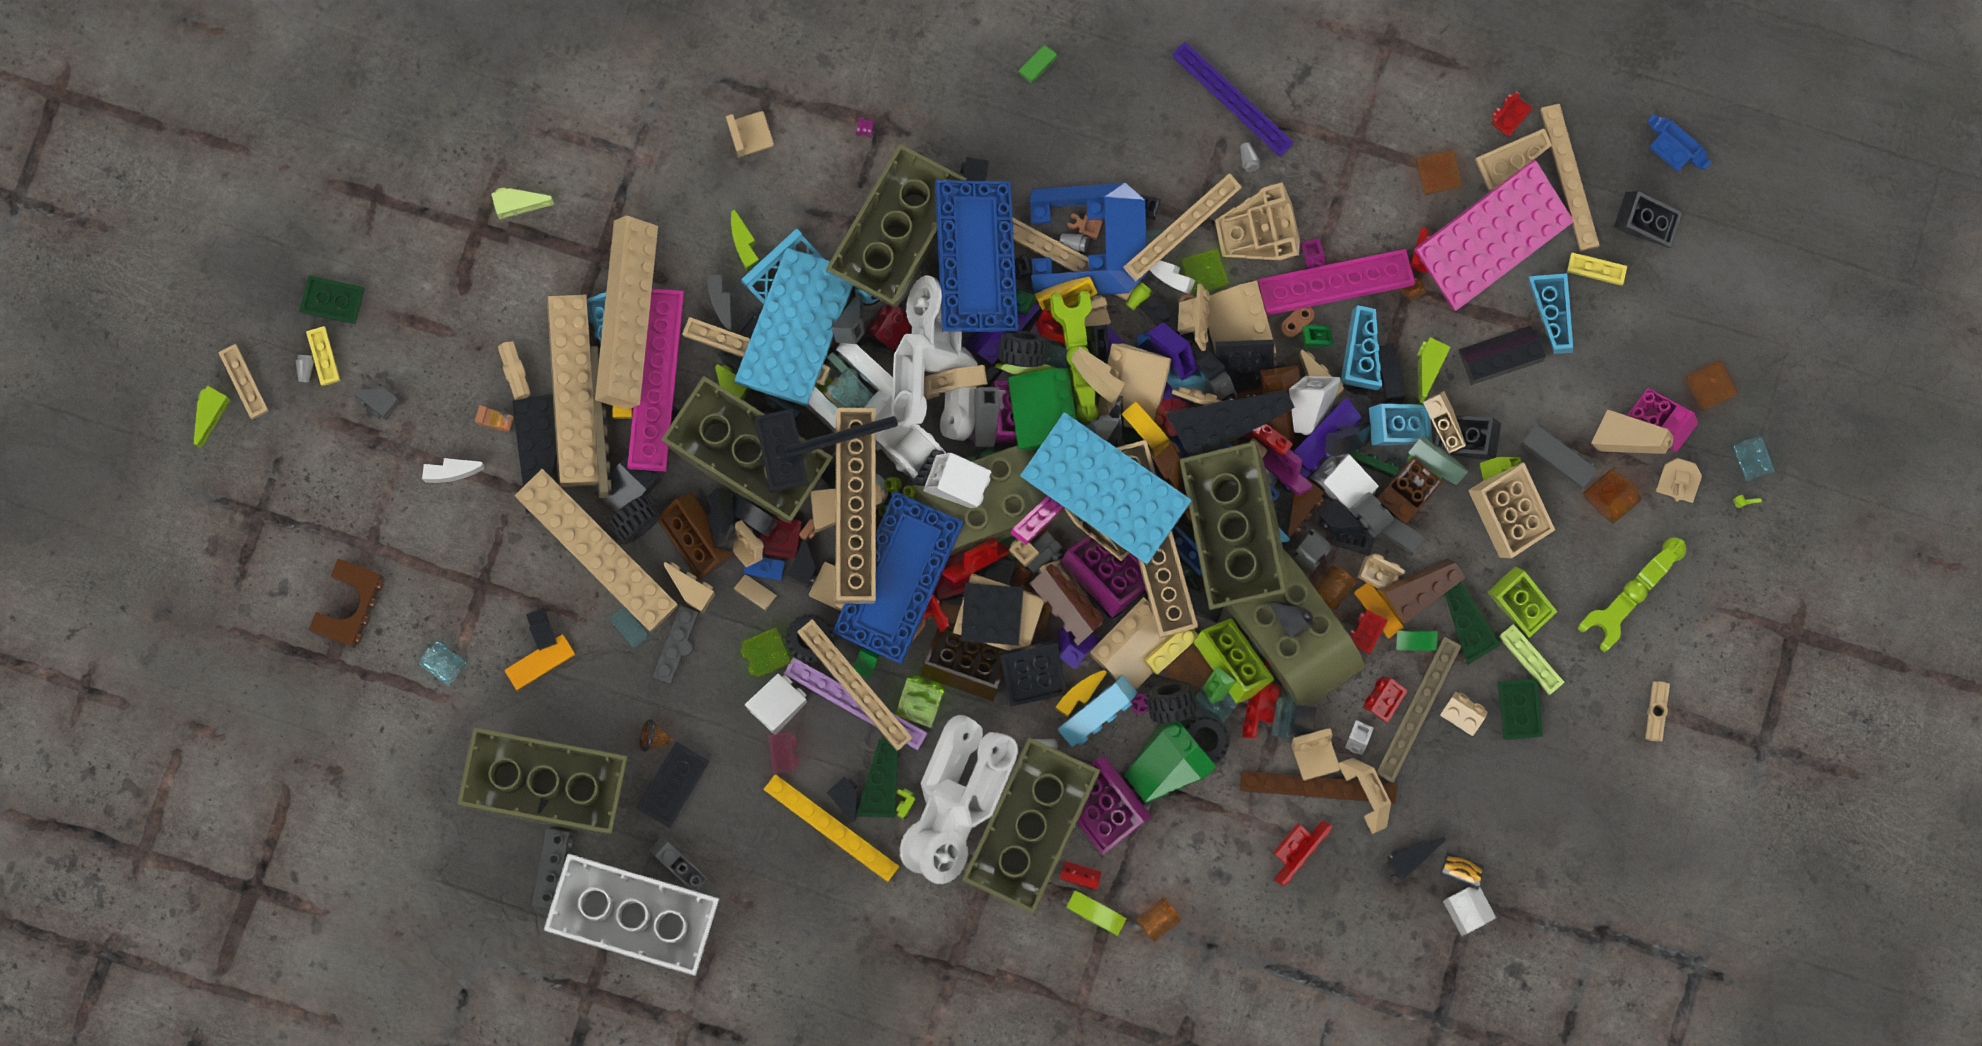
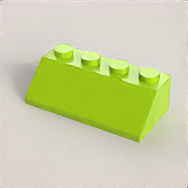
[1194,618,1274,704]

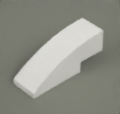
[1149,261,1195,295]
[422,458,485,483]

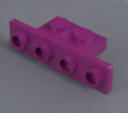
[1262,446,1312,496]

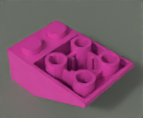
[1627,388,1699,453]

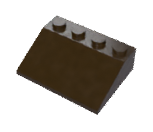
[921,622,1007,701]

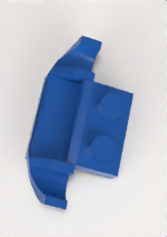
[1648,114,1712,172]

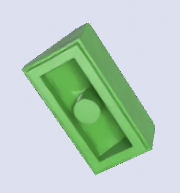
[1018,45,1058,84]
[1203,667,1236,703]

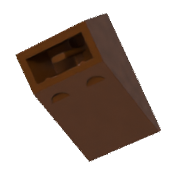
[1377,457,1443,525]

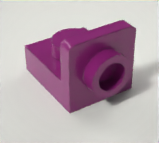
[1301,238,1325,269]

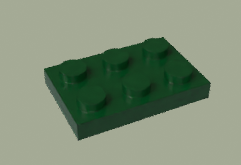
[299,275,365,325]
[1497,679,1543,740]

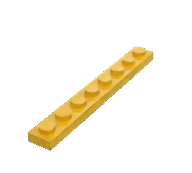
[763,774,900,882]

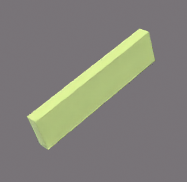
[1499,624,1565,695]

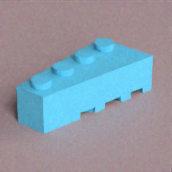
[1529,274,1573,354]
[1341,305,1382,390]
[1057,675,1138,747]

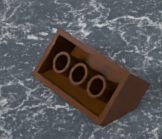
[1260,366,1306,446]
[658,492,734,580]

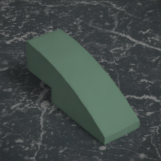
[1408,435,1469,485]

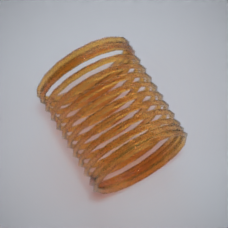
[1315,565,1356,610]
[1136,897,1181,942]

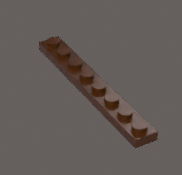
[1240,771,1397,804]

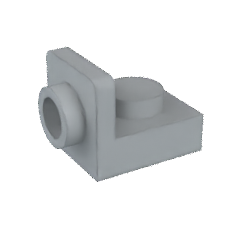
[1345,720,1374,755]

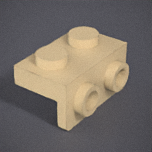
[732,520,764,567]
[1357,554,1405,588]
[1440,692,1488,736]

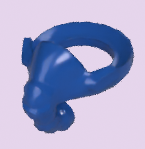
[1137,332,1158,354]

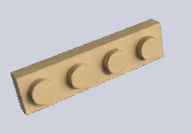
[218,344,269,420]

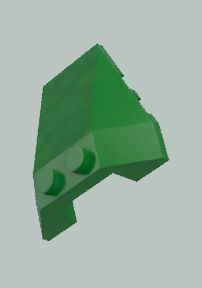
[1124,721,1217,804]

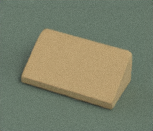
[734,574,777,611]

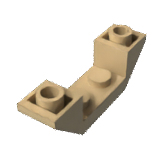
[923,365,987,400]
[1338,757,1391,834]

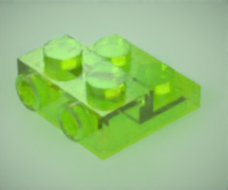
[740,627,791,679]
[895,675,945,728]

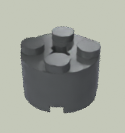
[1349,492,1394,538]
[1289,528,1332,573]

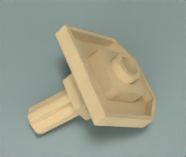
[1656,458,1702,503]

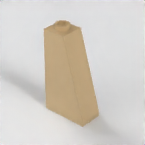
[1592,409,1673,454]
[810,484,885,532]

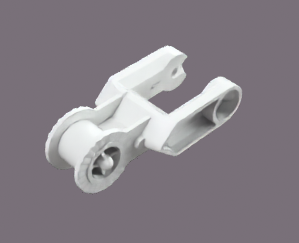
[892,276,977,441]
[806,343,946,480]
[900,715,1018,884]

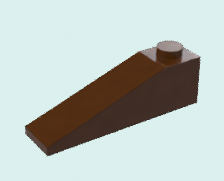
[1149,440,1191,519]

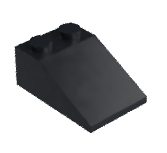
[1614,191,1683,248]
[1435,415,1501,460]
[595,454,662,514]

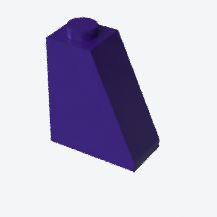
[1148,323,1197,381]
[1058,623,1100,669]

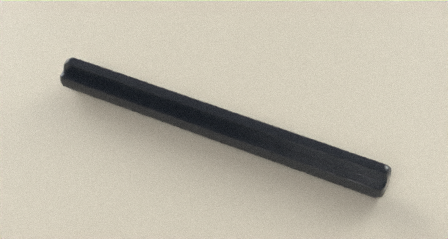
[785,416,898,457]

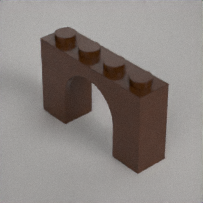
[309,559,385,648]

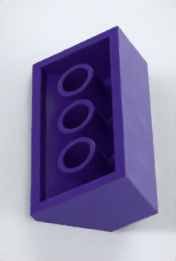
[963,303,1040,368]
[1293,398,1361,473]

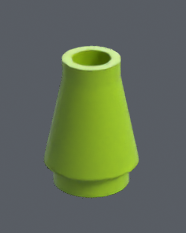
[1125,282,1152,310]

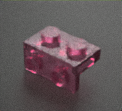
[768,731,799,774]

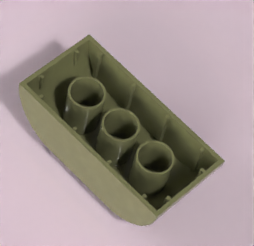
[826,144,966,307]
[661,376,833,523]
[1180,442,1288,610]
[903,446,1069,556]
[1225,550,1365,707]
[457,728,628,835]
[962,737,1100,914]

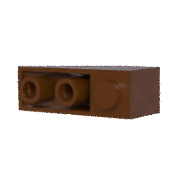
[1287,479,1324,538]

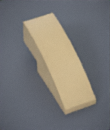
[1071,347,1125,403]

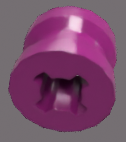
[856,117,874,138]
[1131,694,1148,715]

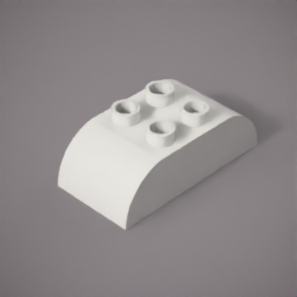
[544,854,719,975]

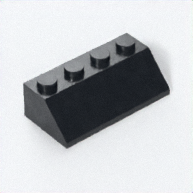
[1458,326,1546,385]

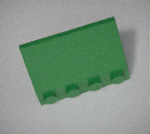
[1008,368,1077,450]

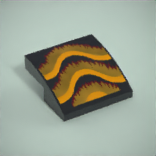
[1441,852,1484,890]

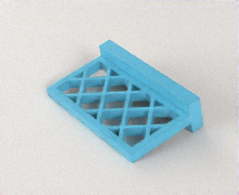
[741,229,825,305]

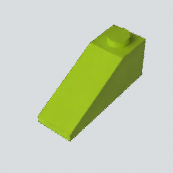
[194,385,231,449]

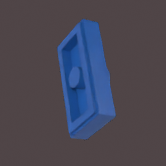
[743,557,785,581]

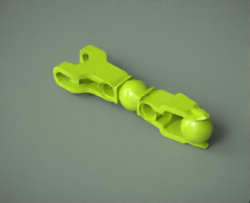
[1050,290,1099,425]
[1578,537,1687,652]

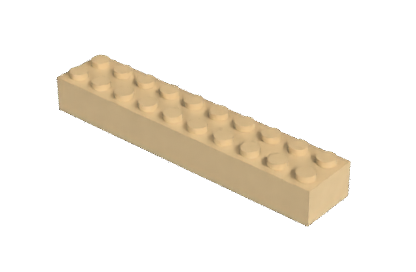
[595,215,658,410]
[547,295,599,487]
[835,408,876,604]
[1117,440,1198,638]
[514,469,679,633]

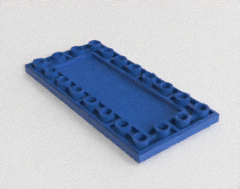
[935,180,1018,332]
[832,491,965,664]

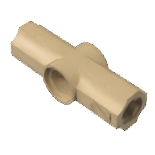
[498,341,531,400]
[1645,681,1670,742]

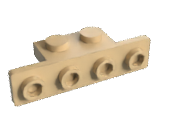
[1178,284,1210,351]

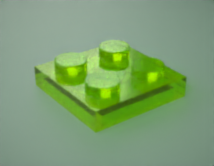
[1181,249,1229,295]

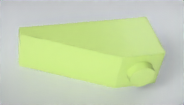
[491,188,554,219]

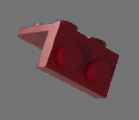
[865,303,912,352]

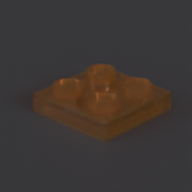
[1416,150,1462,196]
[1685,360,1738,411]
[1163,644,1213,692]

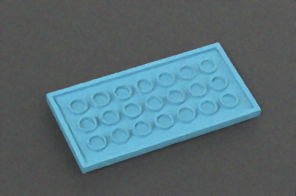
[734,248,853,406]
[1020,412,1192,565]

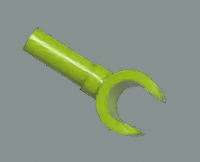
[1733,495,1762,508]

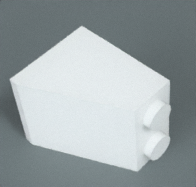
[1289,376,1340,435]
[923,453,991,508]
[1309,454,1379,513]
[745,674,807,736]
[1443,887,1496,936]

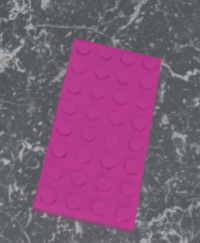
[1414,160,1573,311]

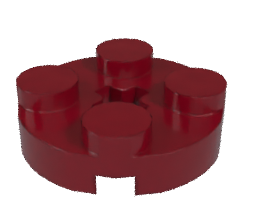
[1154,398,1190,436]

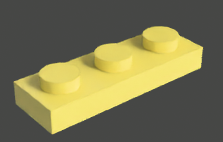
[1567,253,1627,286]
[306,326,340,386]
[1143,629,1198,675]

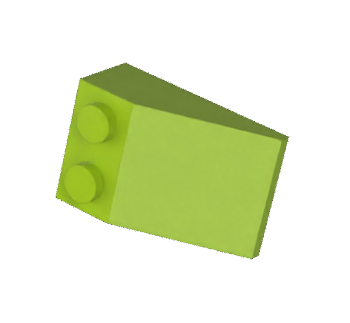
[1417,337,1451,404]
[1488,566,1557,638]

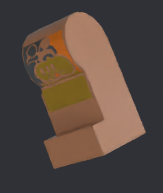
[475,405,514,432]

